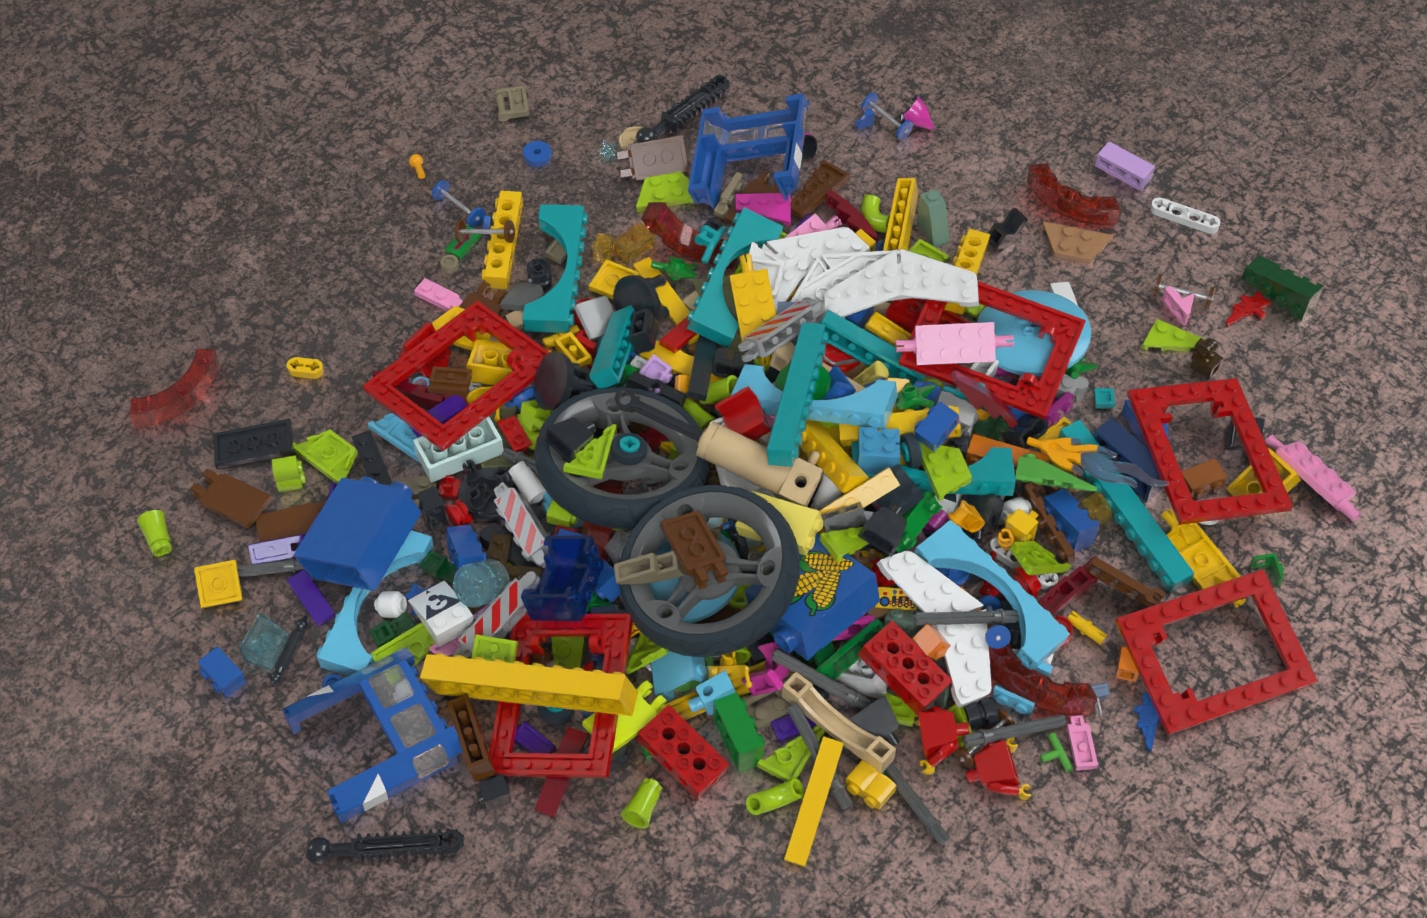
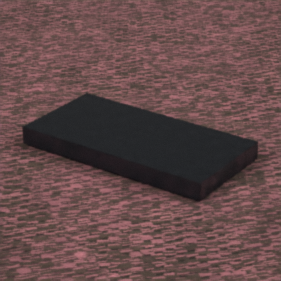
[214,418,294,469]

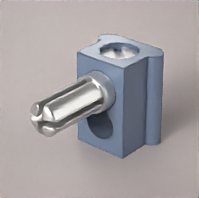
[1084,683,1110,716]

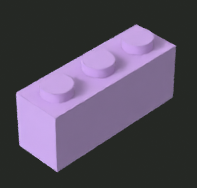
[1095,142,1155,191]

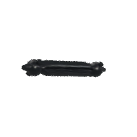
[267,616,310,687]

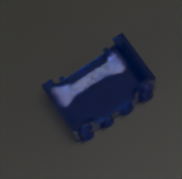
[521,536,604,622]

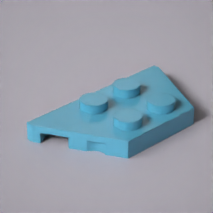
[368,413,421,464]

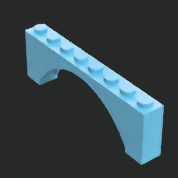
[731,364,898,428]
[914,520,1070,672]
[317,530,434,676]

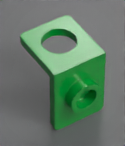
[1249,553,1284,586]

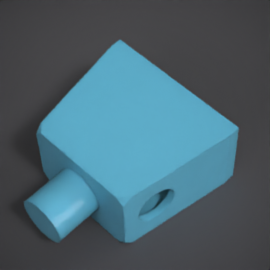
[688,670,735,715]

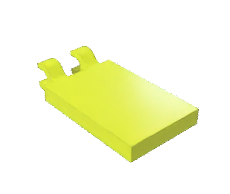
[582,680,667,754]

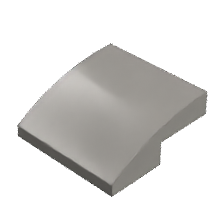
[574,296,614,340]

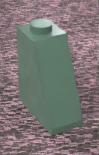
[917,189,950,248]

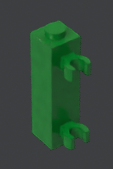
[885,491,943,557]

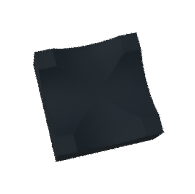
[875,464,925,515]

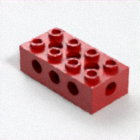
[886,298,971,334]
[858,620,953,716]
[637,704,730,801]

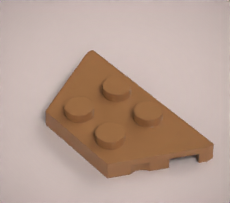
[1043,221,1114,264]

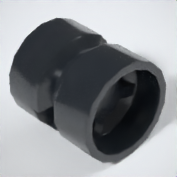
[527,258,552,292]
[963,697,999,730]

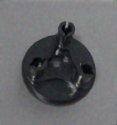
[613,275,669,321]
[534,351,593,411]
[458,460,518,521]

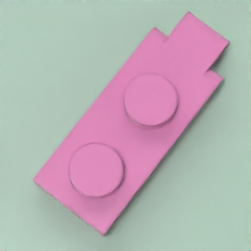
[414,278,463,311]
[1066,715,1098,771]

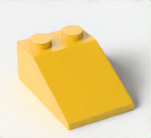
[1226,448,1301,496]

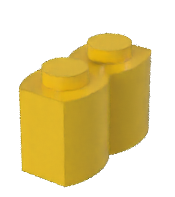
[845,760,896,810]

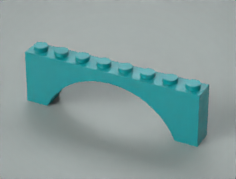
[522,204,589,333]
[687,207,784,348]
[850,442,1016,496]

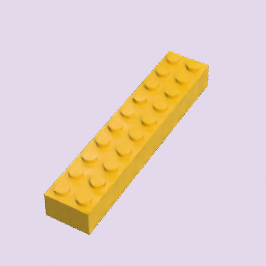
[420,653,638,716]

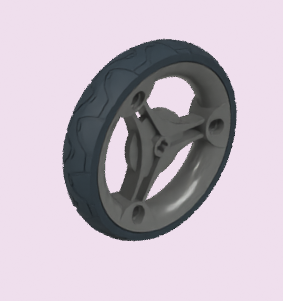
[534,387,710,529]
[619,485,800,657]

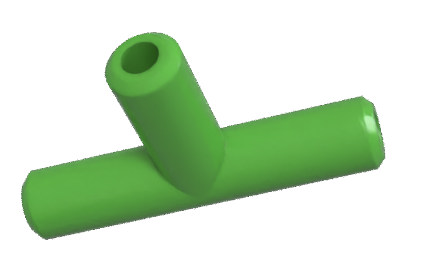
[1040,732,1073,772]

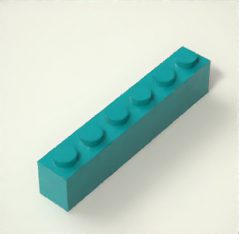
[589,305,635,389]
[820,310,925,386]

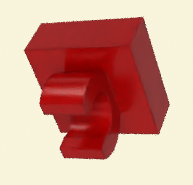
[438,475,462,500]

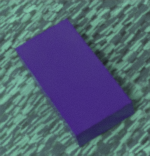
[515,721,556,754]

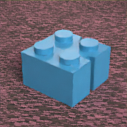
[857,427,900,474]

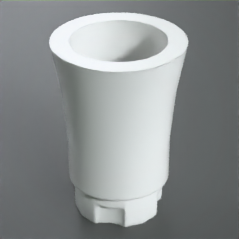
[508,461,547,505]
[811,472,842,510]

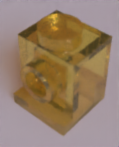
[592,233,613,262]
[1082,491,1113,526]

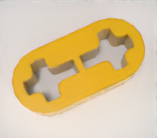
[287,357,324,379]

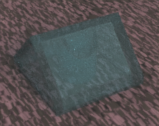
[239,612,290,671]

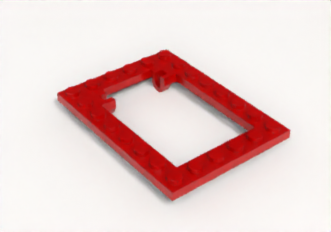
[899,281,1086,420]
[363,301,550,451]
[1127,378,1293,525]
[1115,569,1318,736]
[489,614,633,778]

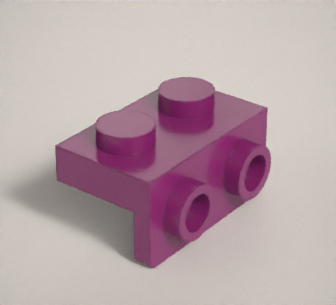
[1046,391,1074,428]

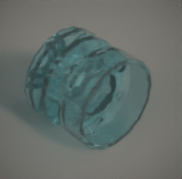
[453,559,510,608]

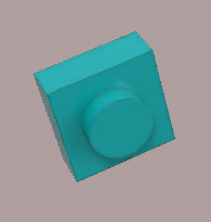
[1093,388,1115,409]

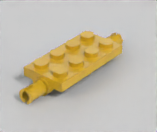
[730,254,776,367]
[1161,508,1246,608]

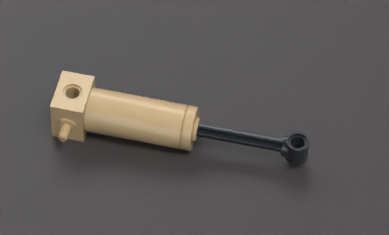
[615,388,823,507]

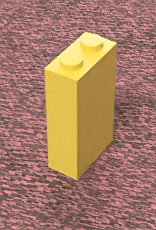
[735,491,823,556]

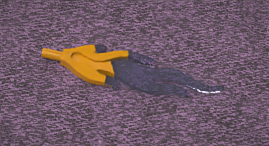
[1027,437,1170,488]

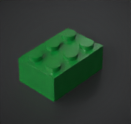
[713,692,765,773]

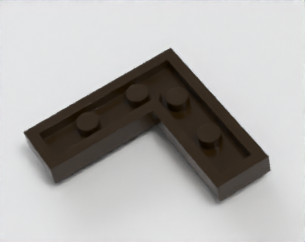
[482,534,547,589]

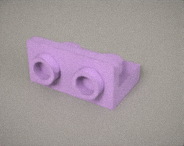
[639,354,673,393]

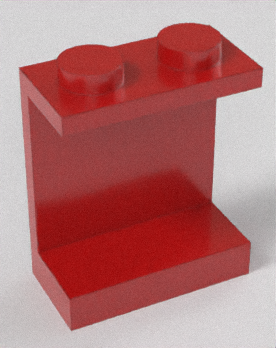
[714,386,771,441]

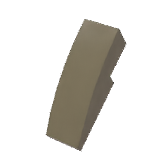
[614,551,685,584]

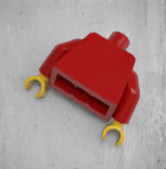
[914,706,970,775]
[966,737,1031,800]

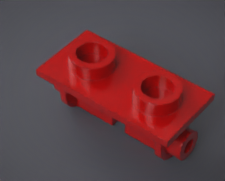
[497,415,532,454]

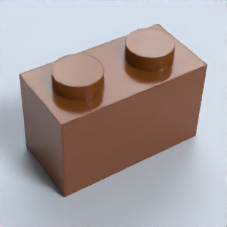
[1181,458,1227,499]

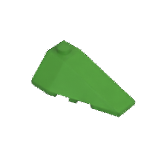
[1015,453,1097,492]

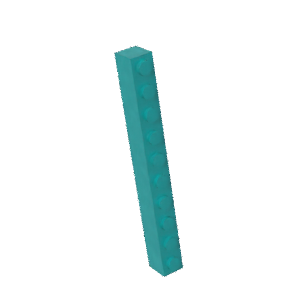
[767,323,829,467]
[1058,420,1195,593]

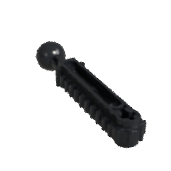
[636,75,730,143]
[305,828,465,865]

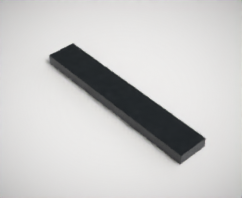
[686,335,717,401]

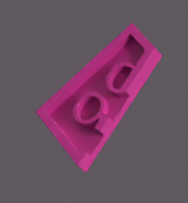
[736,193,791,226]

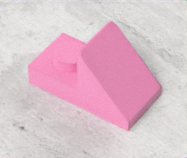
[1162,286,1194,326]

